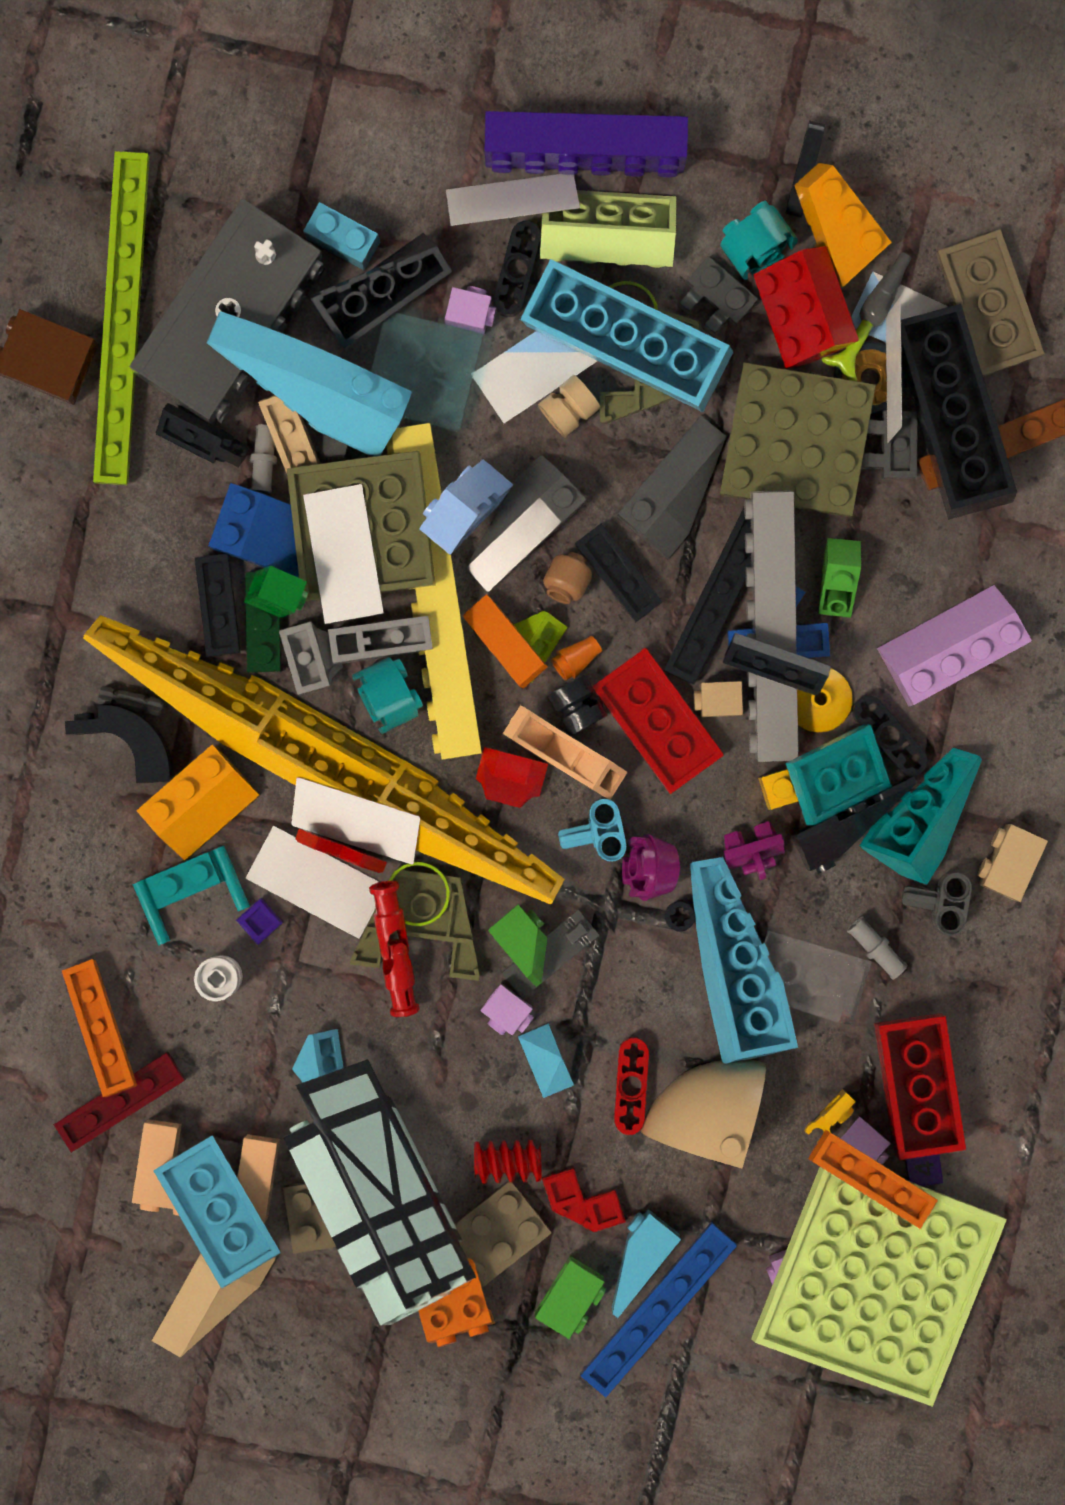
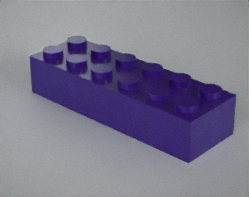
[484,111,688,178]

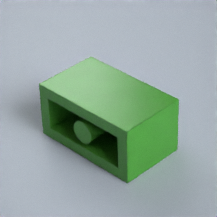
[535,1255,606,1339]

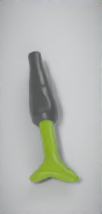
[822,252,912,381]

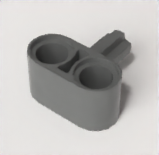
[902,872,972,936]

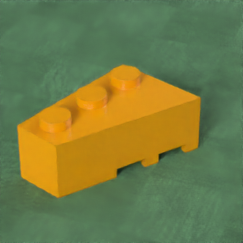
[794,163,892,287]

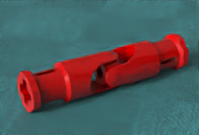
[369,881,420,1017]

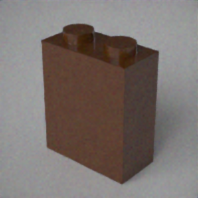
[0,309,99,405]

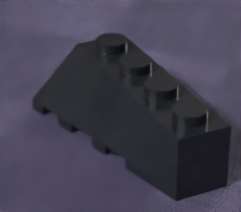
[309,233,453,348]

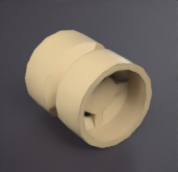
[538,375,601,438]

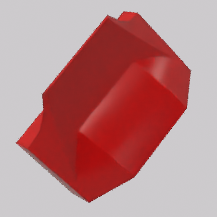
[476,747,548,808]

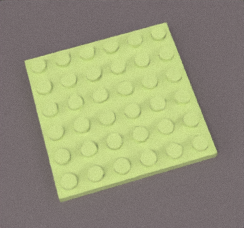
[751,1167,1007,1407]

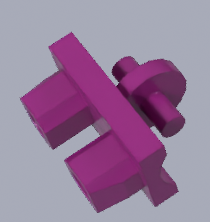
[724,821,785,881]

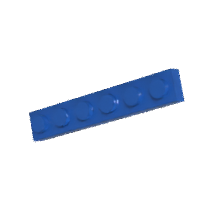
[580,1222,737,1398]

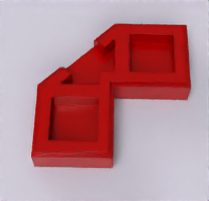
[295,829,387,873]
[542,1167,626,1232]

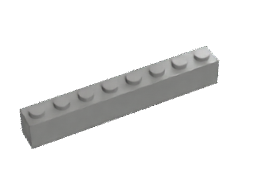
[744,490,798,762]

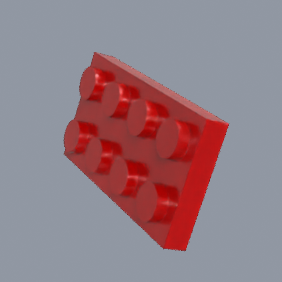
[592,648,724,794]

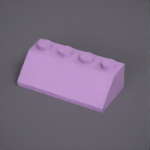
[877,585,1032,707]

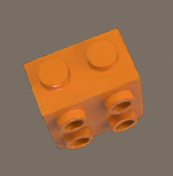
[418,1258,495,1347]

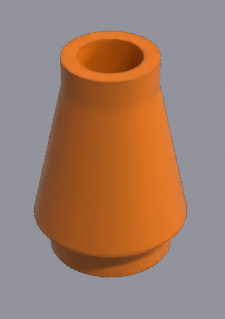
[551,636,602,681]

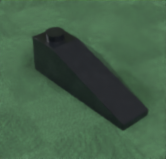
[790,777,917,874]

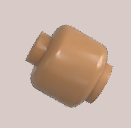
[543,552,592,604]

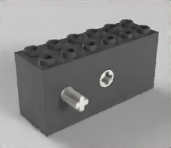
[129,198,325,426]

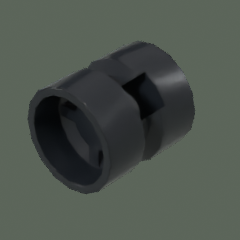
[548,675,608,736]

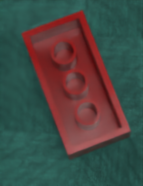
[874,1013,966,1160]

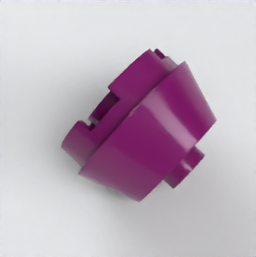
[622,834,680,901]

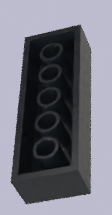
[901,304,1017,520]

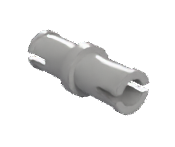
[250,424,277,494]
[847,917,908,980]

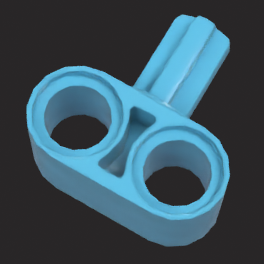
[558,799,626,861]

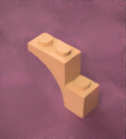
[503,705,627,800]

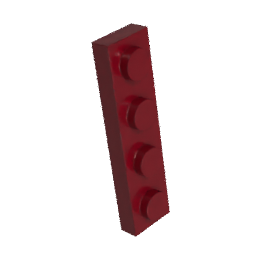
[53,1052,186,1153]

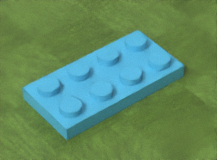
[153,1136,281,1289]

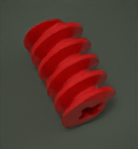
[474,1140,542,1184]

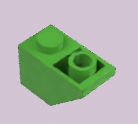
[818,538,861,617]

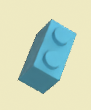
[303,202,380,271]

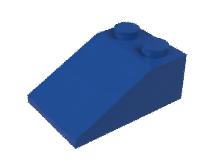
[208,483,299,578]

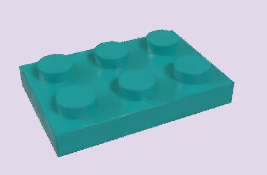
[786,724,891,826]

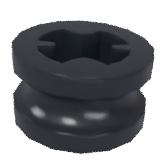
[664,901,695,932]

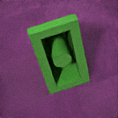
[488,904,547,987]

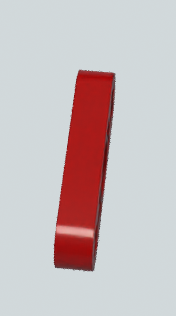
[614,1037,649,1135]

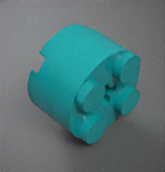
[720,201,798,280]
[352,657,423,734]

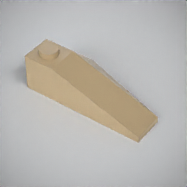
[152,1254,276,1357]

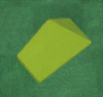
[513,611,568,683]

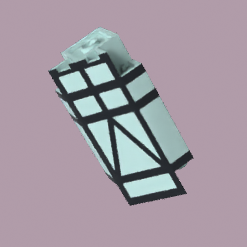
[283,1059,476,1326]

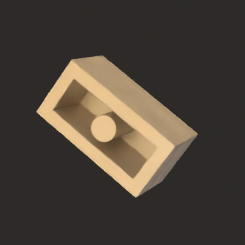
[977,824,1048,902]

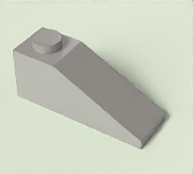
[328,616,433,665]

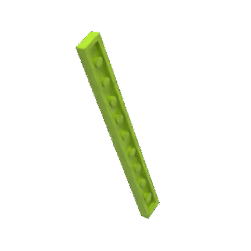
[93,151,150,485]

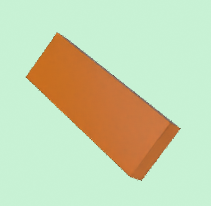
[462,594,548,689]

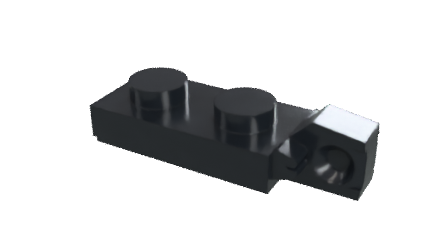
[156,403,249,468]

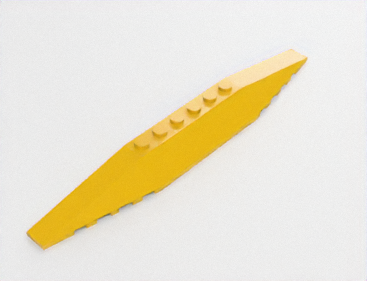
[83,615,565,904]

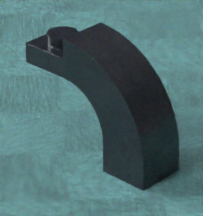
[65,705,174,783]

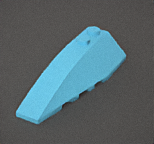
[207,311,412,457]
[690,857,798,1064]

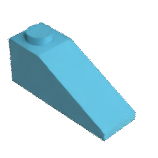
[612,1209,681,1318]

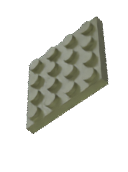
[720,362,876,518]
[287,451,436,602]

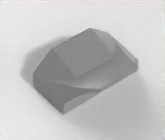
[279,622,343,695]

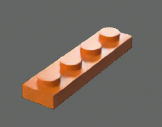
[62,959,137,1097]
[808,1130,938,1229]

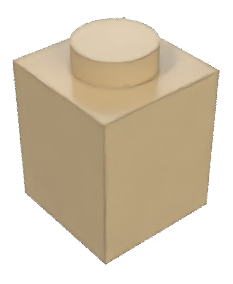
[694,681,743,717]

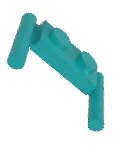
[132,846,250,946]

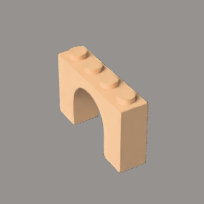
[132,1119,280,1223]

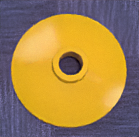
[797,668,852,733]

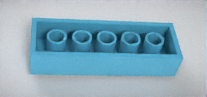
[520,259,733,412]

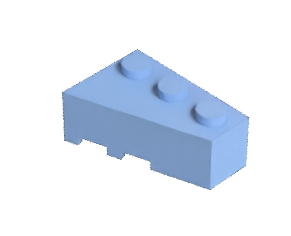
[419,459,513,555]

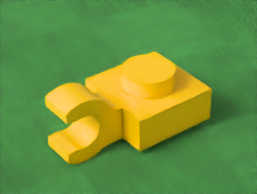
[804,1089,856,1143]

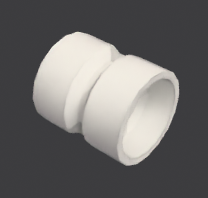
[194,955,243,1001]

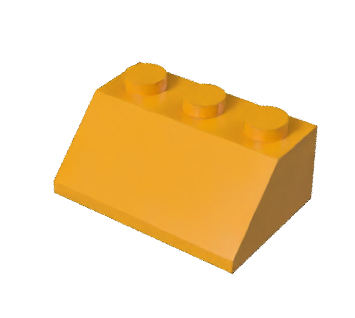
[136,744,260,861]

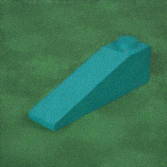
[859,748,982,885]

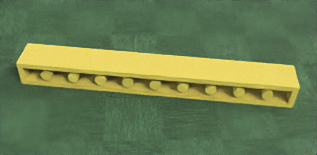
[386,423,482,760]

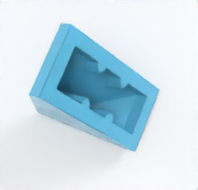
[518,1023,574,1098]
[292,1029,344,1082]

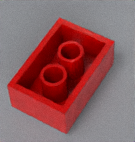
[753,246,859,369]

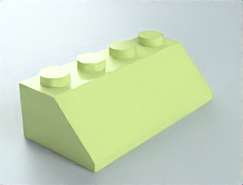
[540,190,676,268]

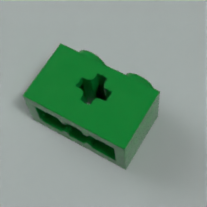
[244,565,308,618]

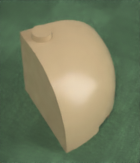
[641,1059,766,1169]

